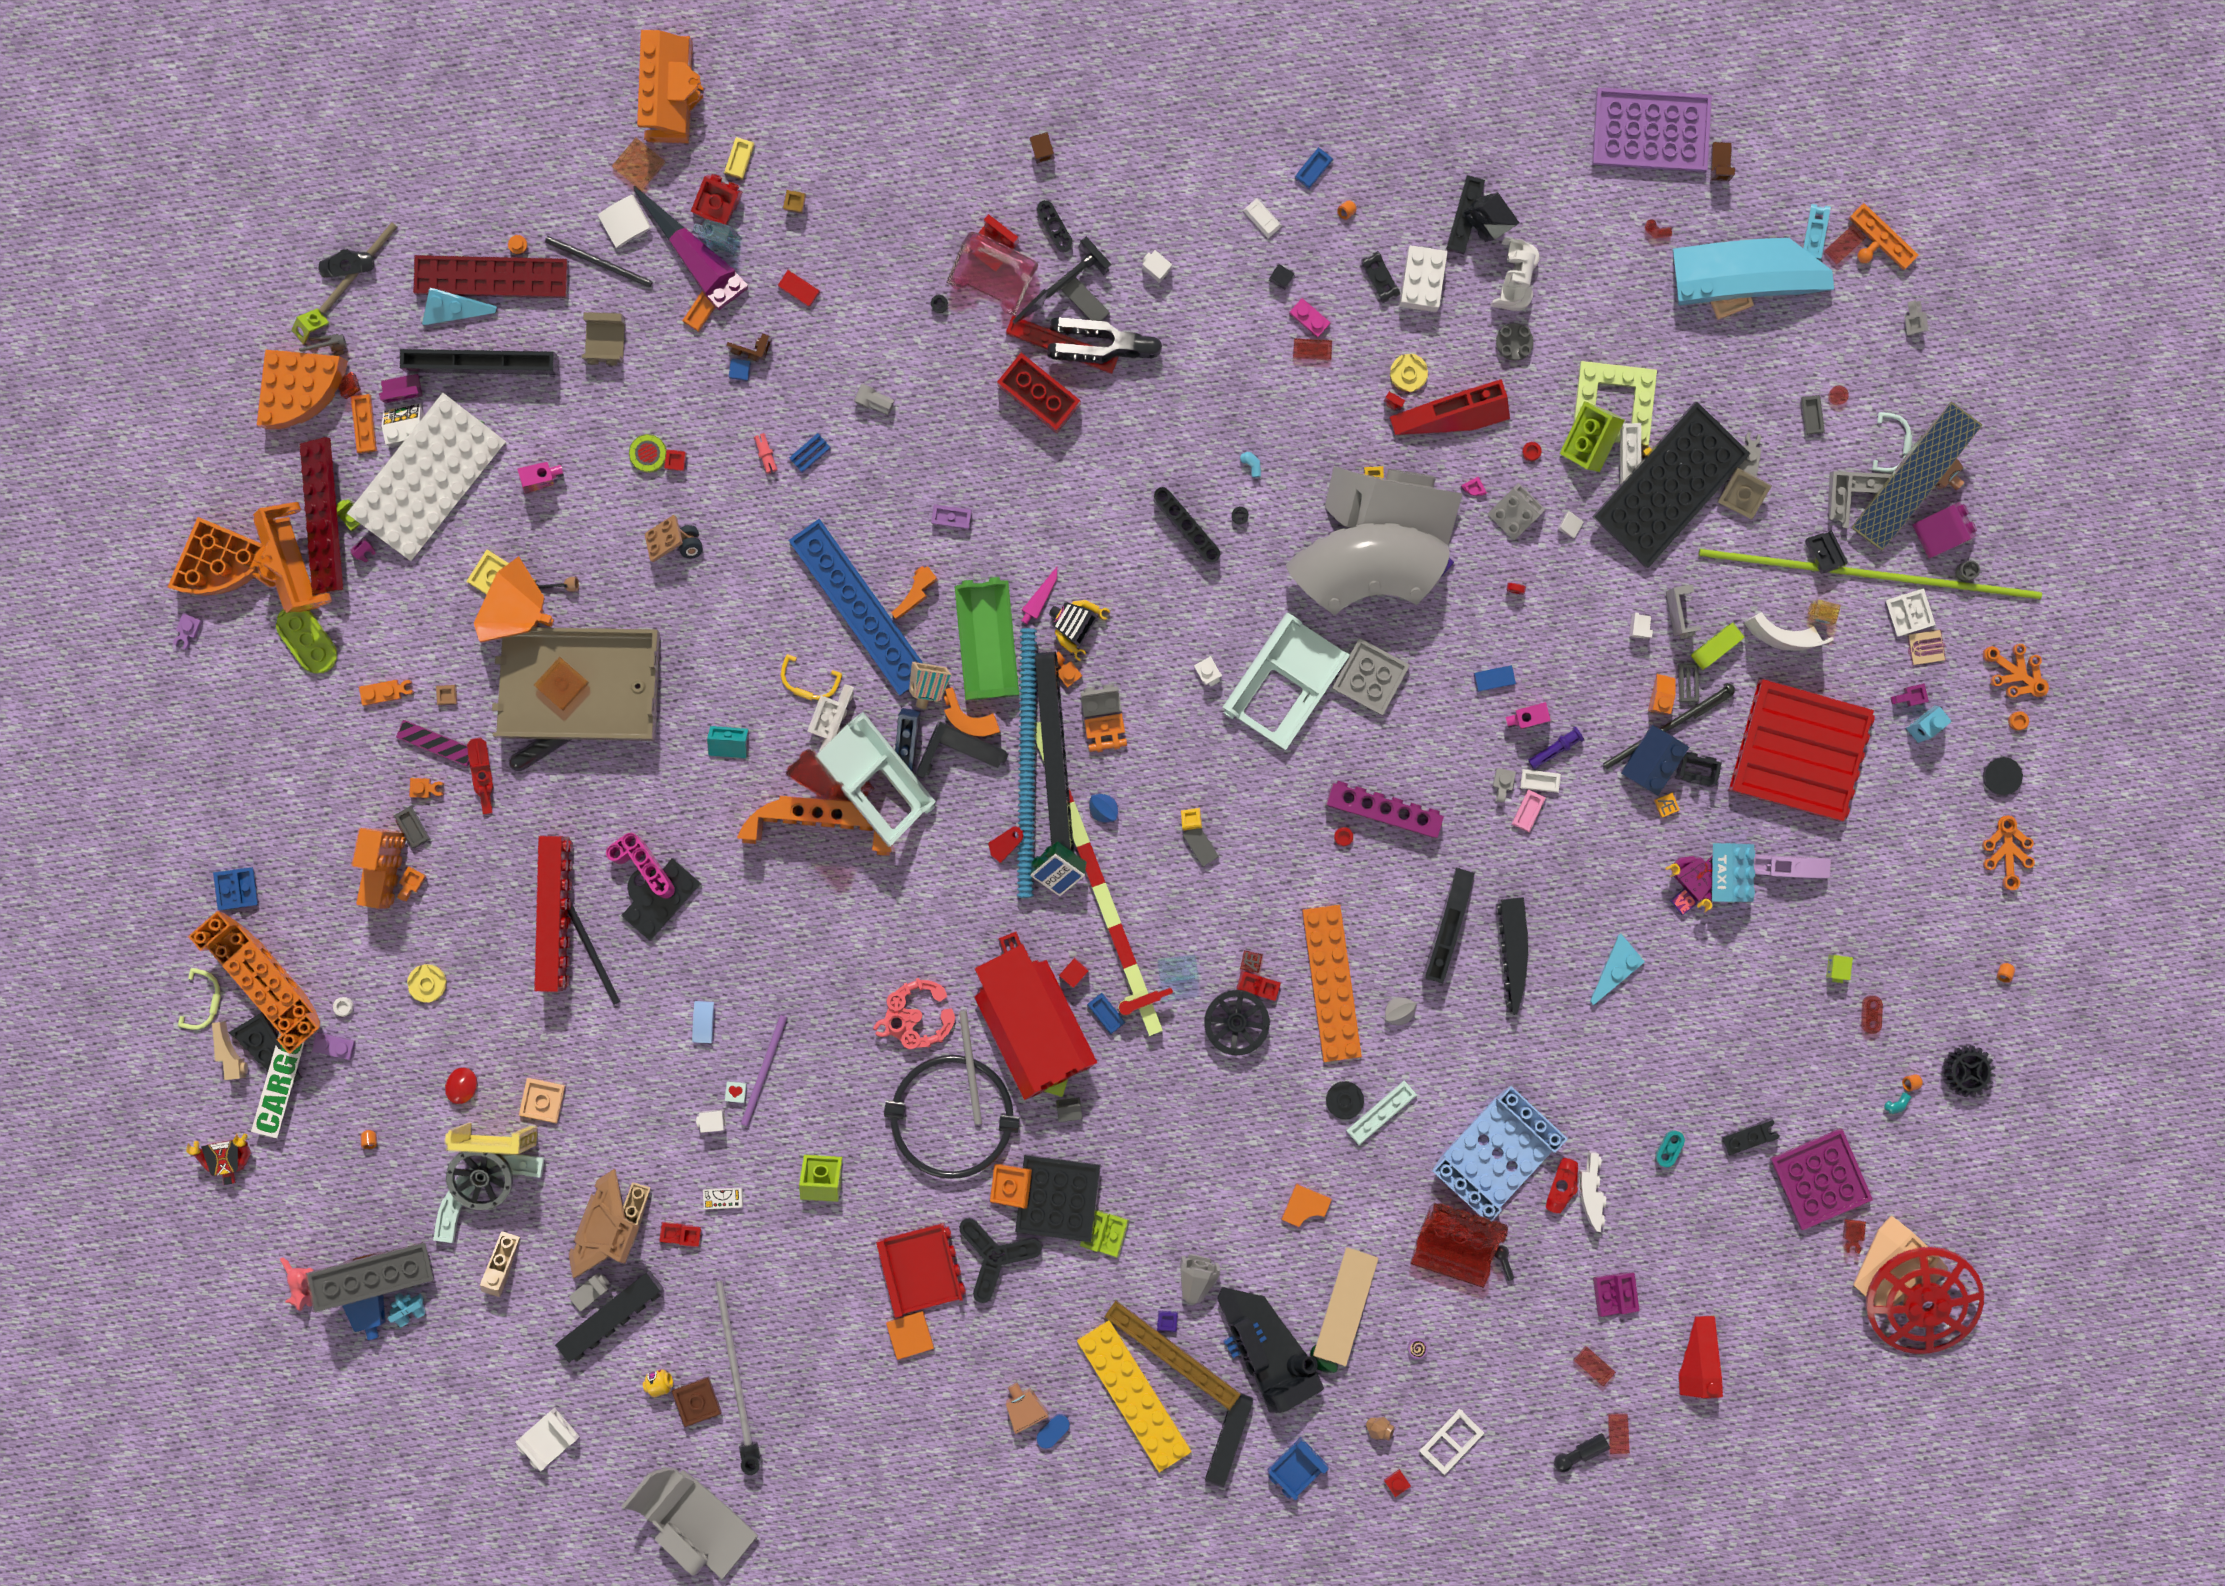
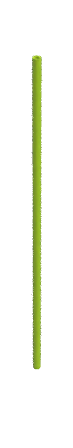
[1698,549,2042,599]

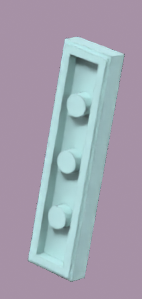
[1346,1080,1417,1145]

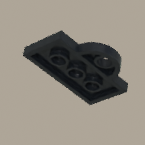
[621,858,702,941]

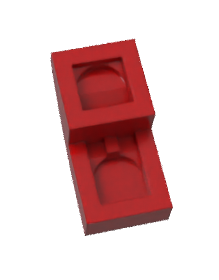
[1236,971,1281,1001]
[659,1222,701,1247]

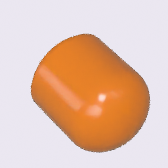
[1337,200,1357,220]
[1996,963,2015,983]
[1902,1074,1923,1092]
[360,1130,377,1149]

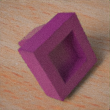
[350,537,376,562]

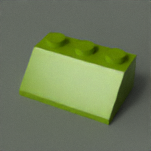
[1559,401,1625,472]

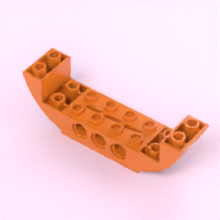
[737,796,895,856]
[188,911,320,1054]

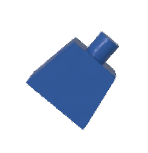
[342,1294,386,1340]

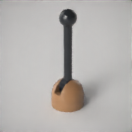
[536,576,579,592]

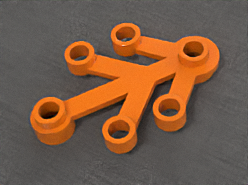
[1982,644,2049,698]
[1982,815,2035,890]

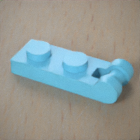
[1803,204,1831,260]

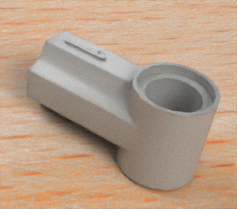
[854,384,895,416]

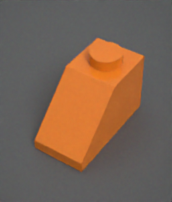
[1648,674,1676,715]

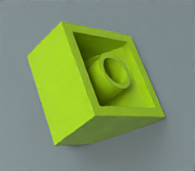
[799,1155,842,1202]

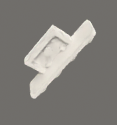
[808,684,854,751]

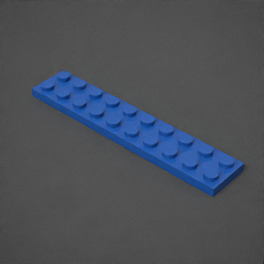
[788,518,924,696]

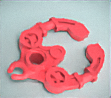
[873,978,955,1049]

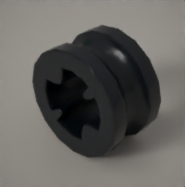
[931,295,948,313]
[1231,506,1249,525]

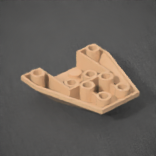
[1853,1216,1949,1306]

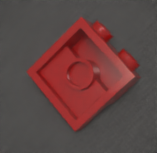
[691,173,743,228]

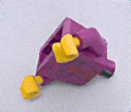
[1665,855,1713,913]

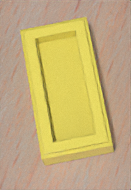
[724,137,755,180]

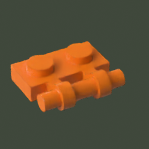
[1084,713,1127,753]

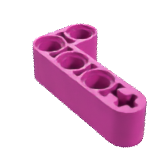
[606,833,674,898]

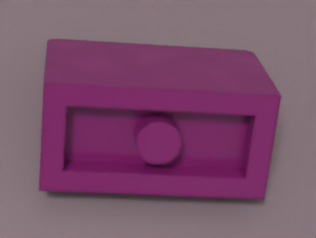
[379,374,423,404]

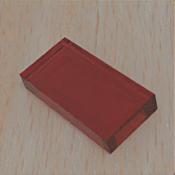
[1824,224,1866,265]
[1293,338,1332,361]
[1574,1346,1616,1387]
[1608,1413,1630,1454]

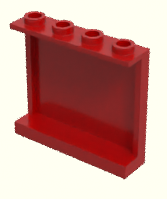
[876,1222,966,1318]

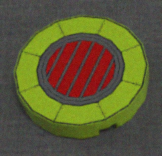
[629,434,667,473]

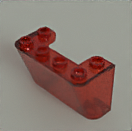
[786,749,875,802]

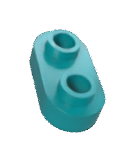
[1655,1130,1685,1167]

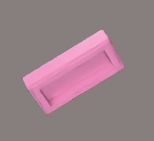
[1511,790,1546,832]

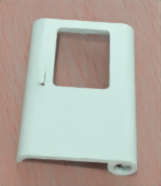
[815,712,936,847]

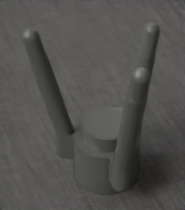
[299,334,348,356]

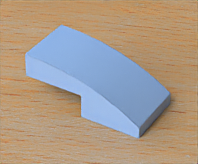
[692,1001,714,1043]

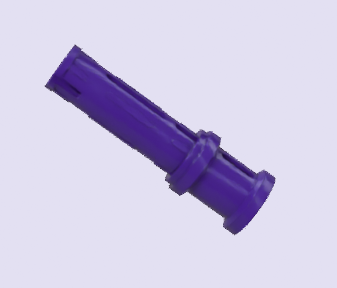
[1528,726,1584,770]

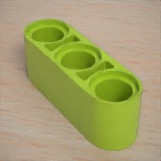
[1690,622,1745,670]

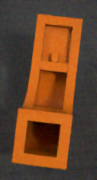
[943,687,1001,737]

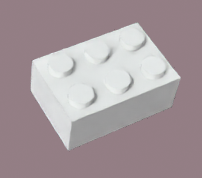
[1399,245,1447,312]

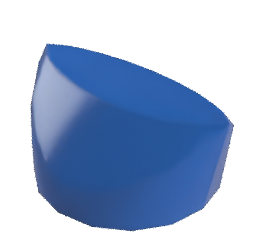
[1089,794,1118,823]

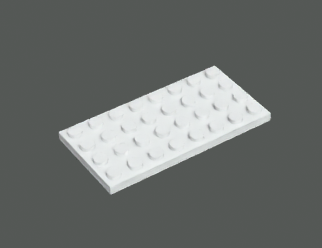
[347,393,506,561]

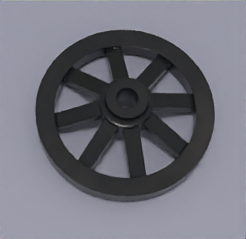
[1204,990,1270,1056]
[446,1151,513,1210]

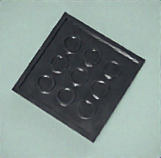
[1015,1154,1101,1242]

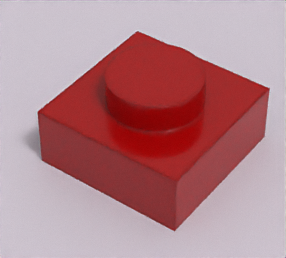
[1384,391,1406,410]
[664,449,687,472]
[1384,1469,1411,1497]

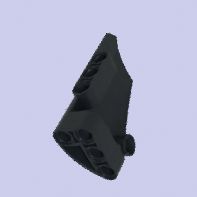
[1217,1287,1324,1413]

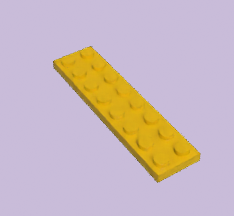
[1077,1320,1192,1473]

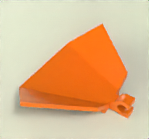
[474,556,555,643]

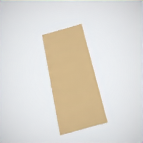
[1313,1247,1379,1366]

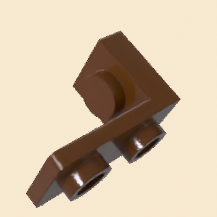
[1710,142,1735,181]
[726,333,772,362]

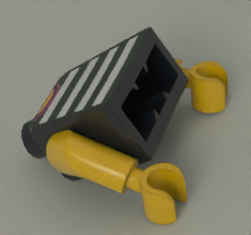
[1049,600,1110,661]

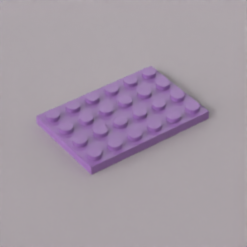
[1592,87,1712,172]

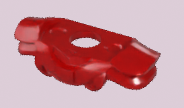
[1546,1158,1579,1213]

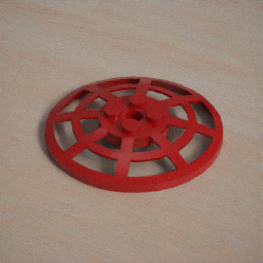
[1866,1247,1984,1354]

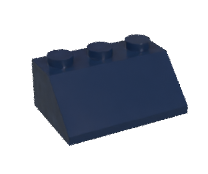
[1621,725,1690,796]

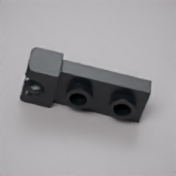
[1722,1118,1780,1156]

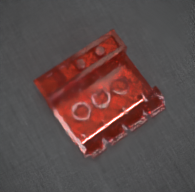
[1410,1203,1509,1288]

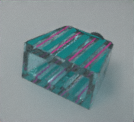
[693,219,742,255]

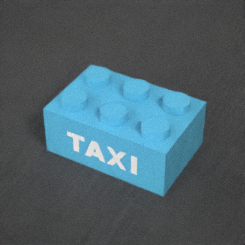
[1712,843,1755,902]

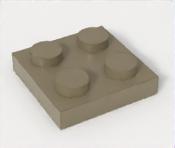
[1718,467,1772,519]

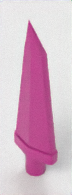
[1021,567,1057,625]

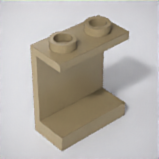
[581,312,625,366]

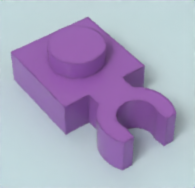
[173,613,203,649]

